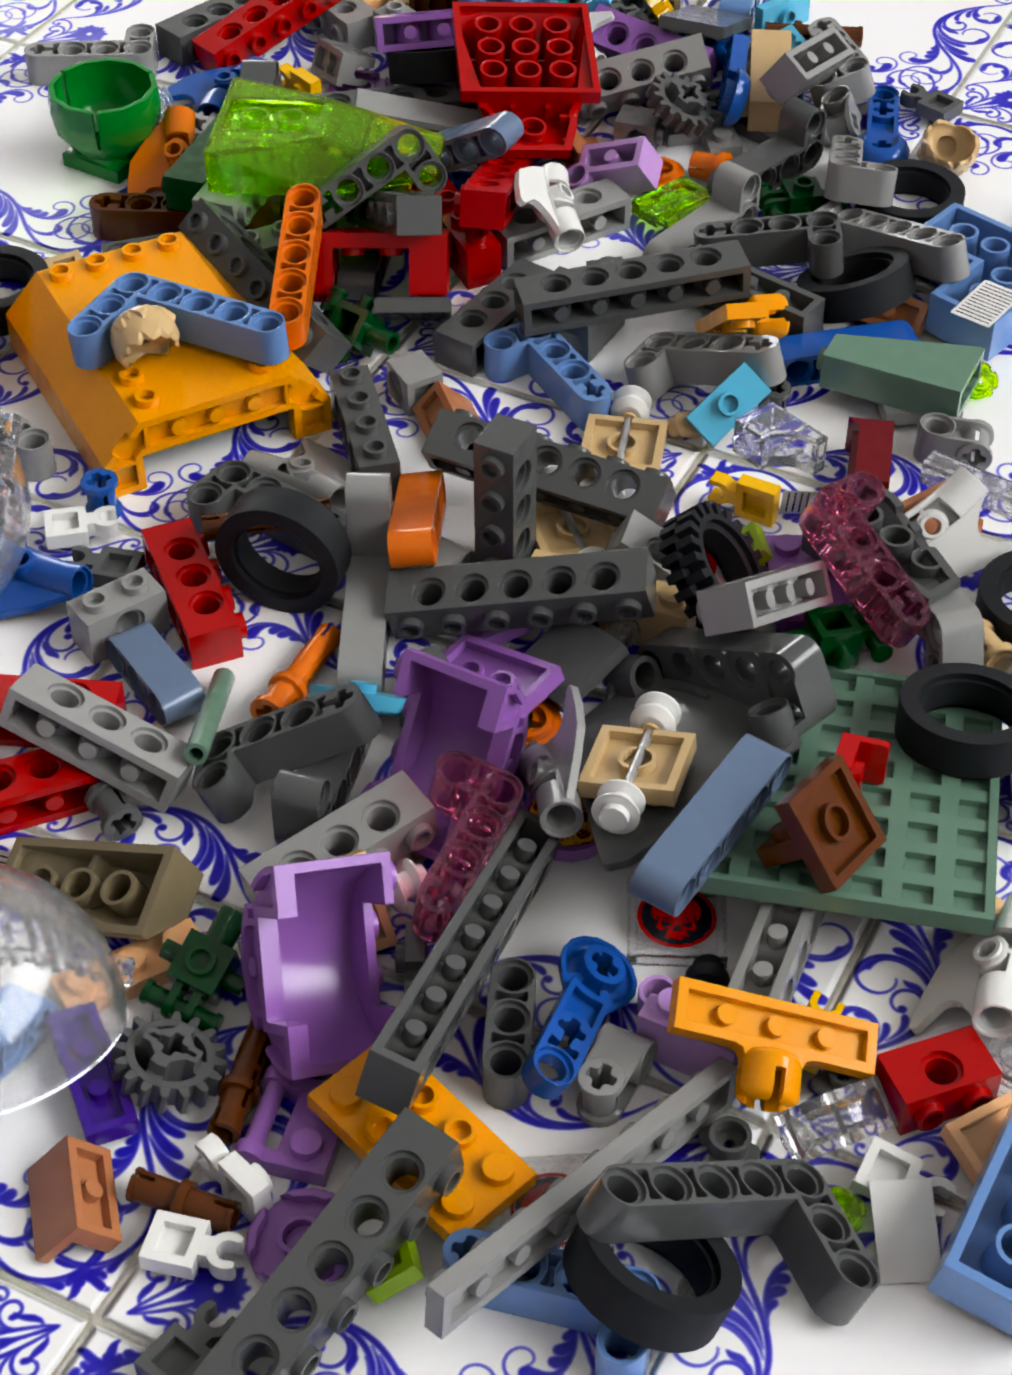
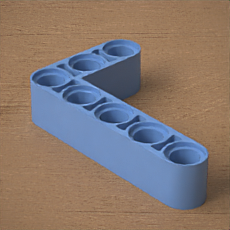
[67,272,290,370]

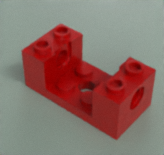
[313,228,450,301]

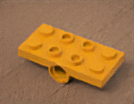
[307,1047,537,1241]

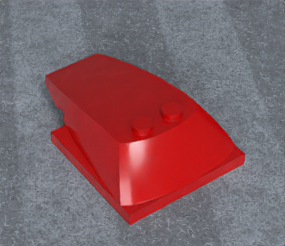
[451,2,601,159]

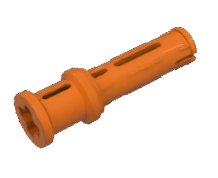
[250,623,341,718]

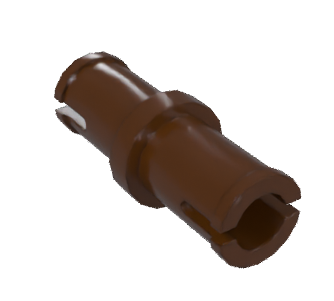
[125,1166,242,1233]

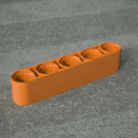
[269,183,323,350]
[387,470,446,569]

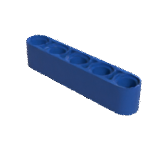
[779,320,920,387]

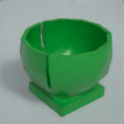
[48,58,161,184]

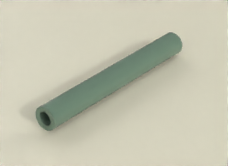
[184,668,235,765]

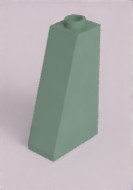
[816,333,985,417]

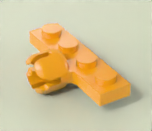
[694,293,790,339]
[667,976,879,1112]

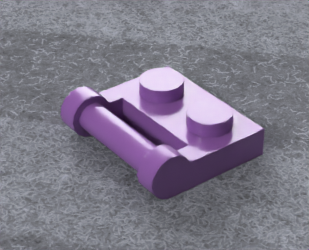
[233,1065,342,1187]

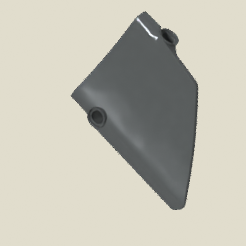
[580,627,837,871]

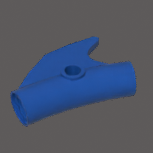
[160,55,261,116]
[0,530,93,620]

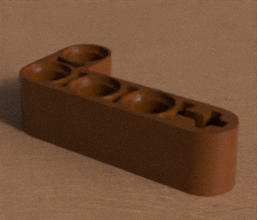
[89,192,189,241]

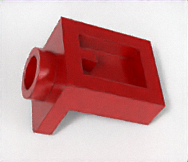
[835,732,890,789]

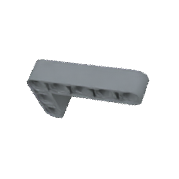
[337,472,394,692]

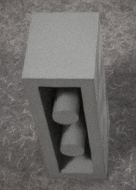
[759,26,855,106]

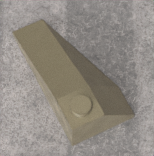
[0,836,204,940]

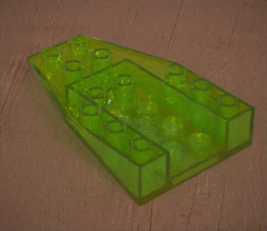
[203,76,444,196]

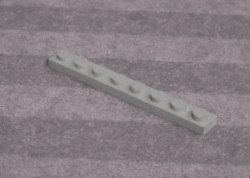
[424,1057,737,1340]

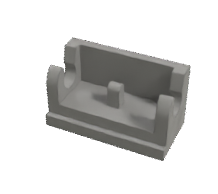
[311,37,376,87]

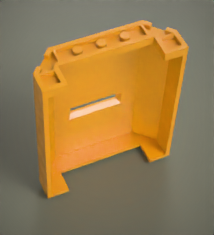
[5,231,332,498]

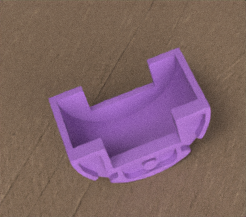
[360,648,528,869]
[241,851,397,1081]

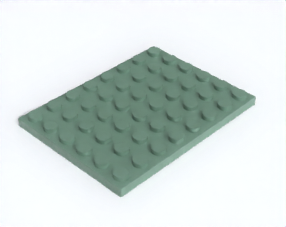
[698,665,1002,936]

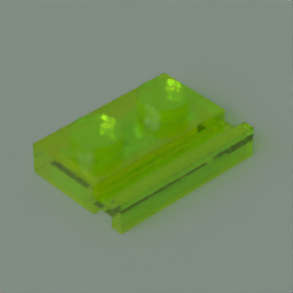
[632,175,711,230]

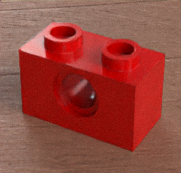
[871,1025,1003,1136]

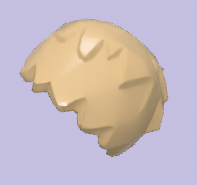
[917,119,980,176]
[110,304,180,368]

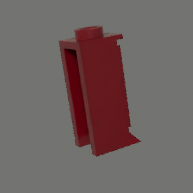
[845,417,895,490]

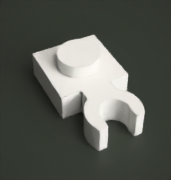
[43,505,119,550]
[194,1132,273,1223]
[849,1135,956,1224]
[138,1209,246,1281]

